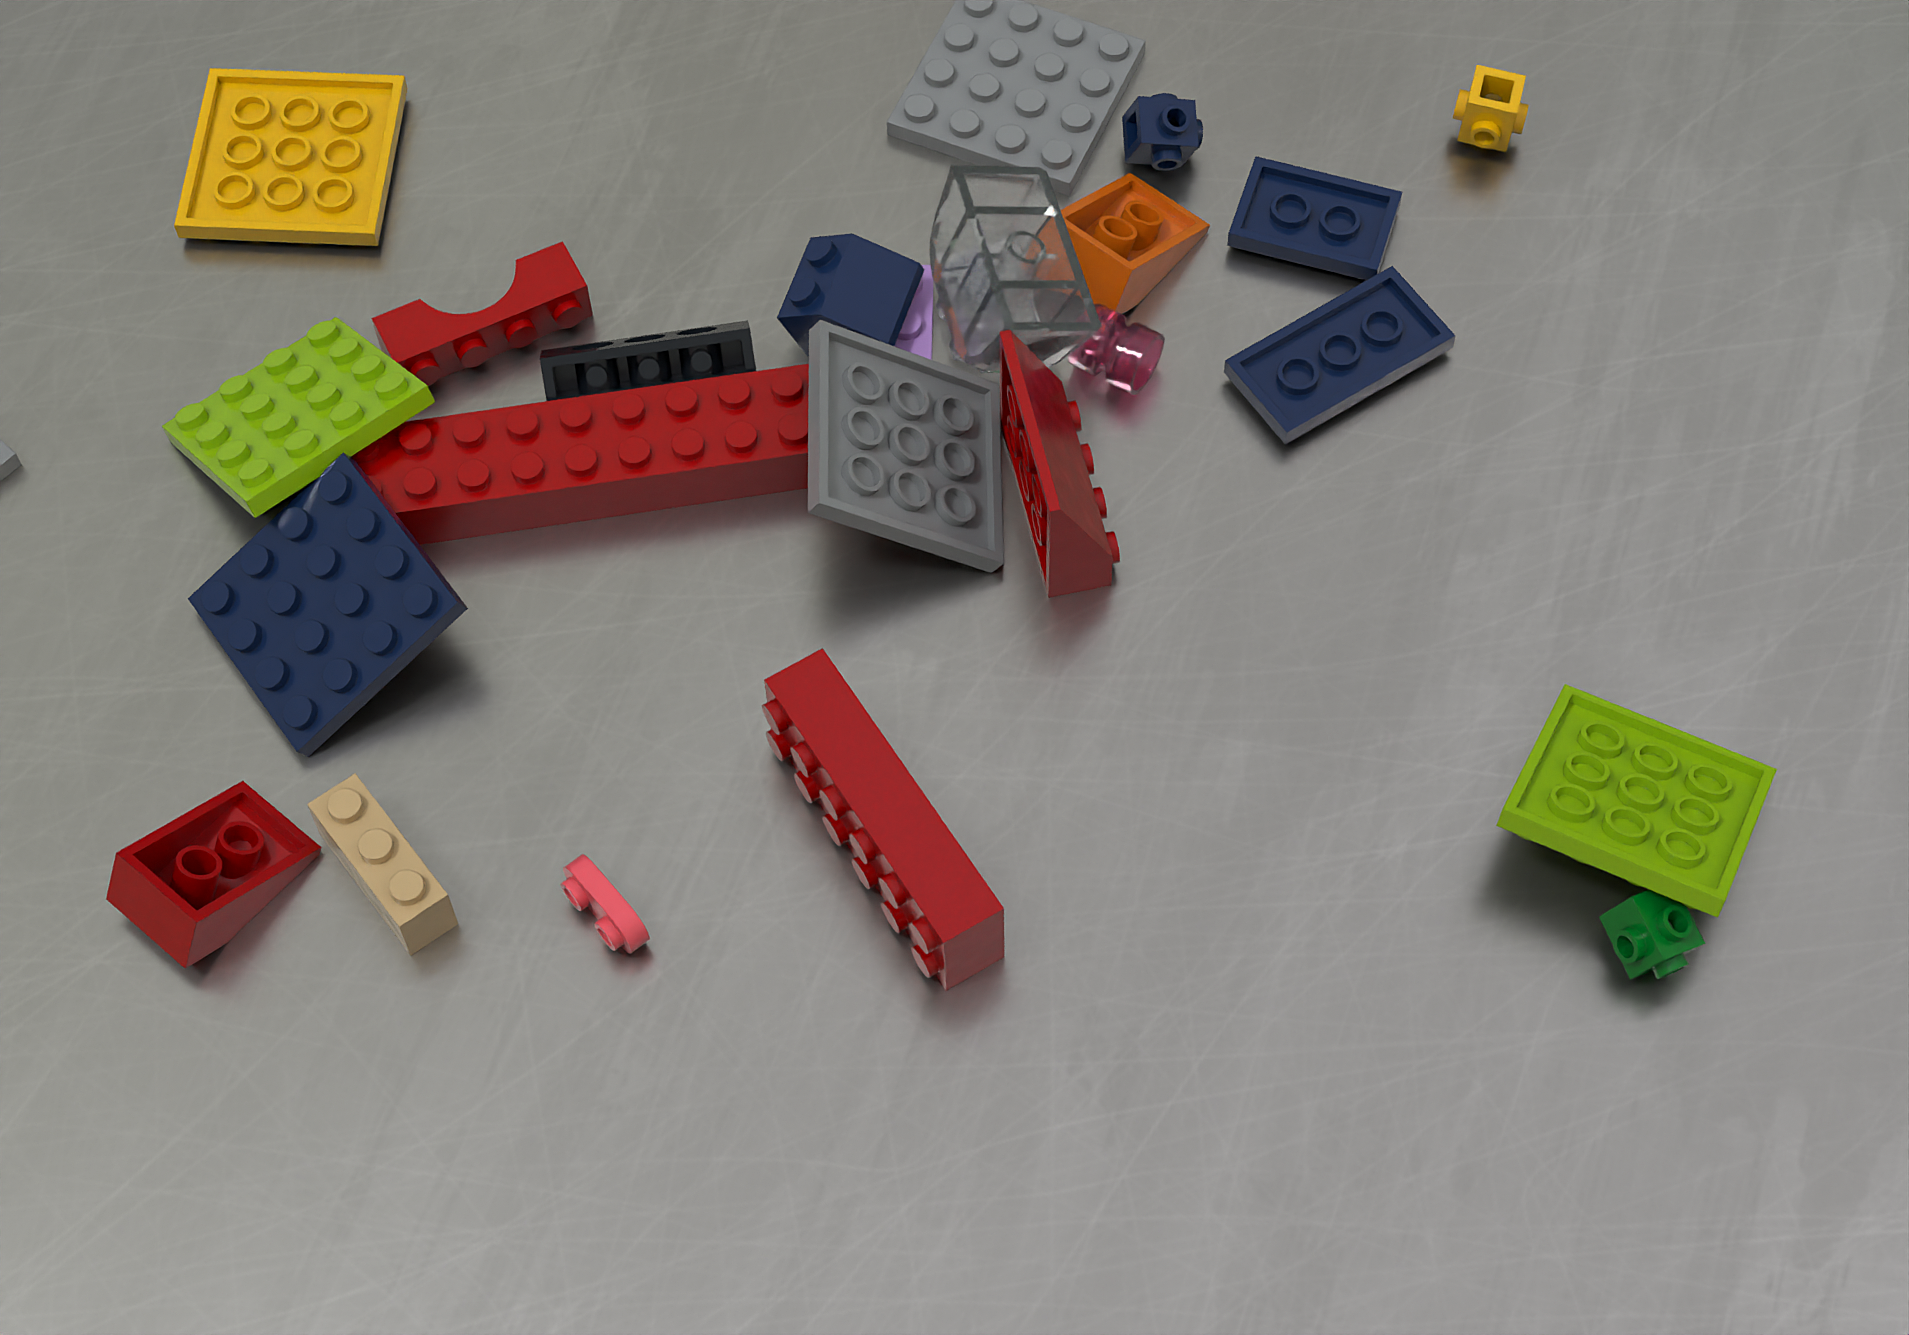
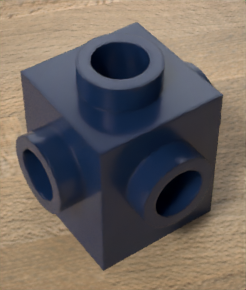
[1122,93,1203,171]

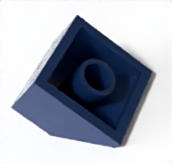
[777,233,925,357]

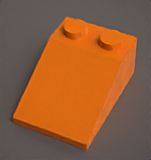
[1031,172,1210,320]

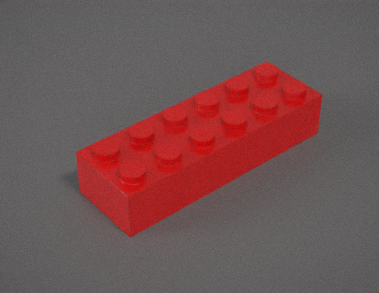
[762,648,1005,991]

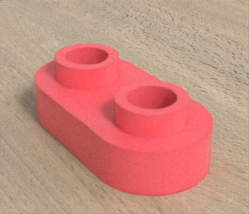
[560,854,650,954]

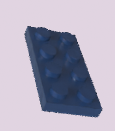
[1224,266,1456,444]

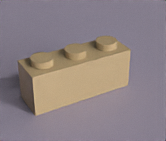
[307,773,458,956]

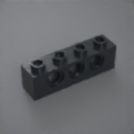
[540,320,756,401]

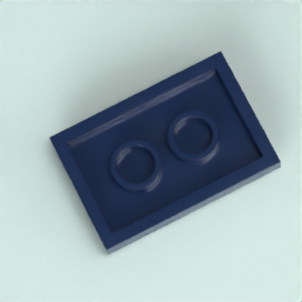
[1227,156,1402,280]

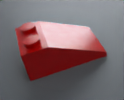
[106,781,321,969]

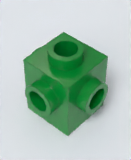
[1599,890,1706,980]

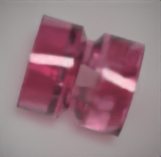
[1067,303,1165,396]

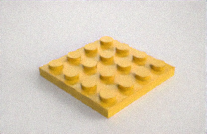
[174,68,408,246]

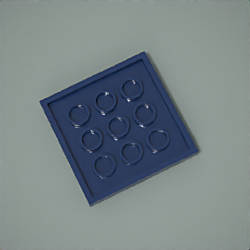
[188,452,468,757]

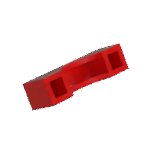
[372,241,593,386]

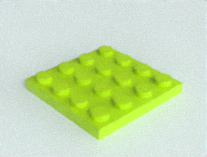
[162,317,435,518]
[1496,684,1777,918]

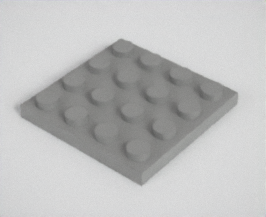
[886,0,1146,196]
[807,320,1004,573]

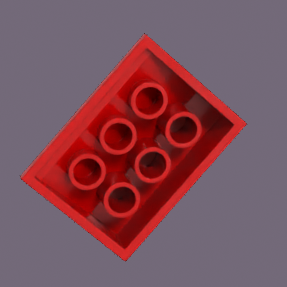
[999,330,1120,598]

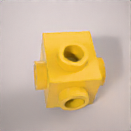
[1452,65,1529,152]

